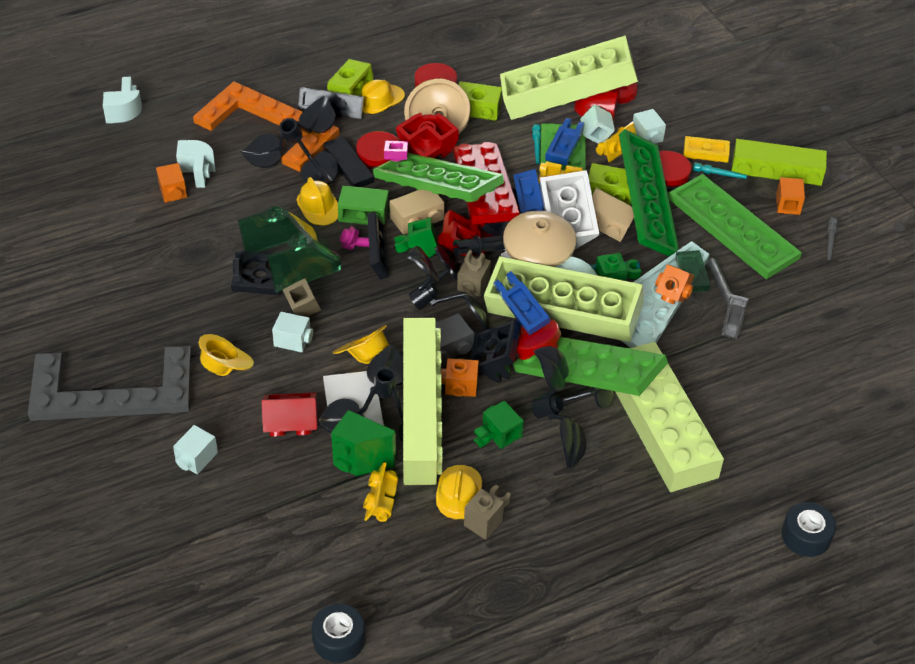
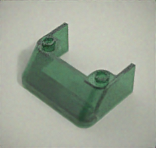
[238,206,342,292]

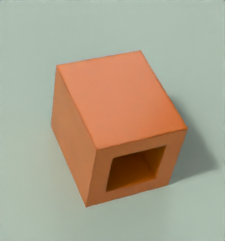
[156,163,187,203]
[776,177,805,215]

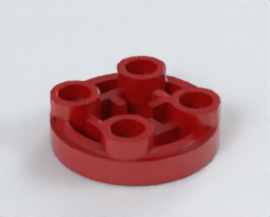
[415,63,457,88]
[356,131,400,168]
[659,151,691,187]
[516,319,561,360]

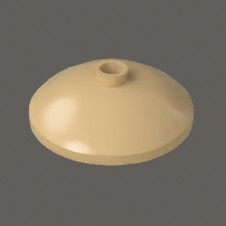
[404,79,471,134]
[503,211,576,267]

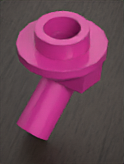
[340,226,369,250]

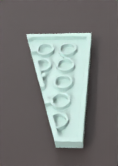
[621,241,709,348]

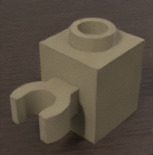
[457,250,491,297]
[282,270,321,317]
[464,485,511,540]

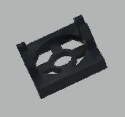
[231,251,288,295]
[470,319,521,383]

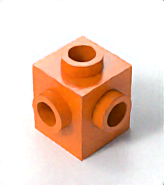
[655,264,695,304]
[441,358,478,397]

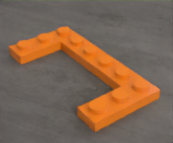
[193,81,340,172]

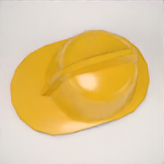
[361,79,405,114]
[296,177,338,226]
[333,325,389,364]
[198,334,254,376]
[436,465,482,519]

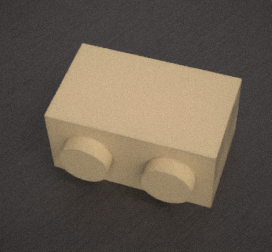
[592,188,634,242]
[390,190,444,235]

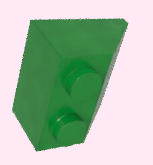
[331,410,396,476]

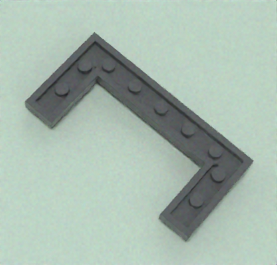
[28,346,192,421]

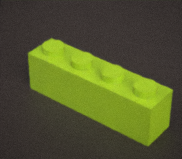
[731,139,827,186]

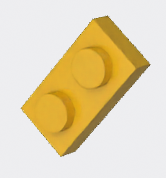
[683,136,730,162]

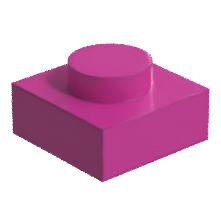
[384,141,408,162]

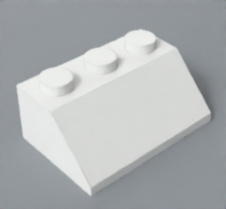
[540,170,599,249]

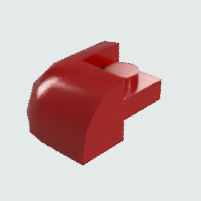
[574,87,621,123]
[396,112,459,158]
[437,210,491,257]

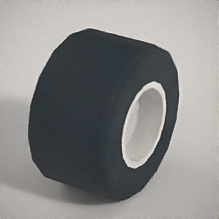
[782,502,836,557]
[311,603,366,663]

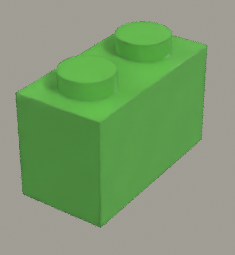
[338,186,389,225]

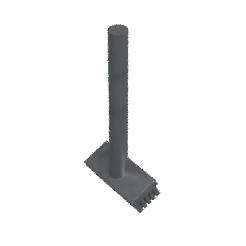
[707,258,749,339]

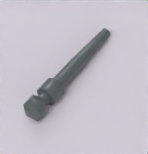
[827,217,838,260]

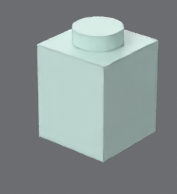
[581,104,615,144]
[633,109,666,144]
[272,312,313,353]
[173,425,218,475]

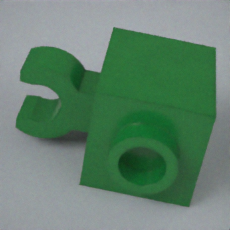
[394,217,439,257]
[595,253,641,281]
[474,401,524,449]

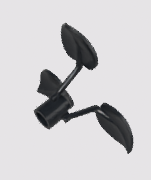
[241,95,338,185]
[406,245,489,331]
[318,344,444,442]
[532,346,614,468]

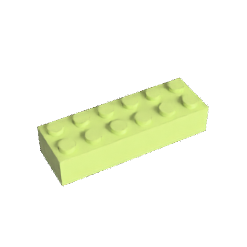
[500,35,638,120]
[484,256,644,342]
[403,318,442,485]
[615,342,724,492]

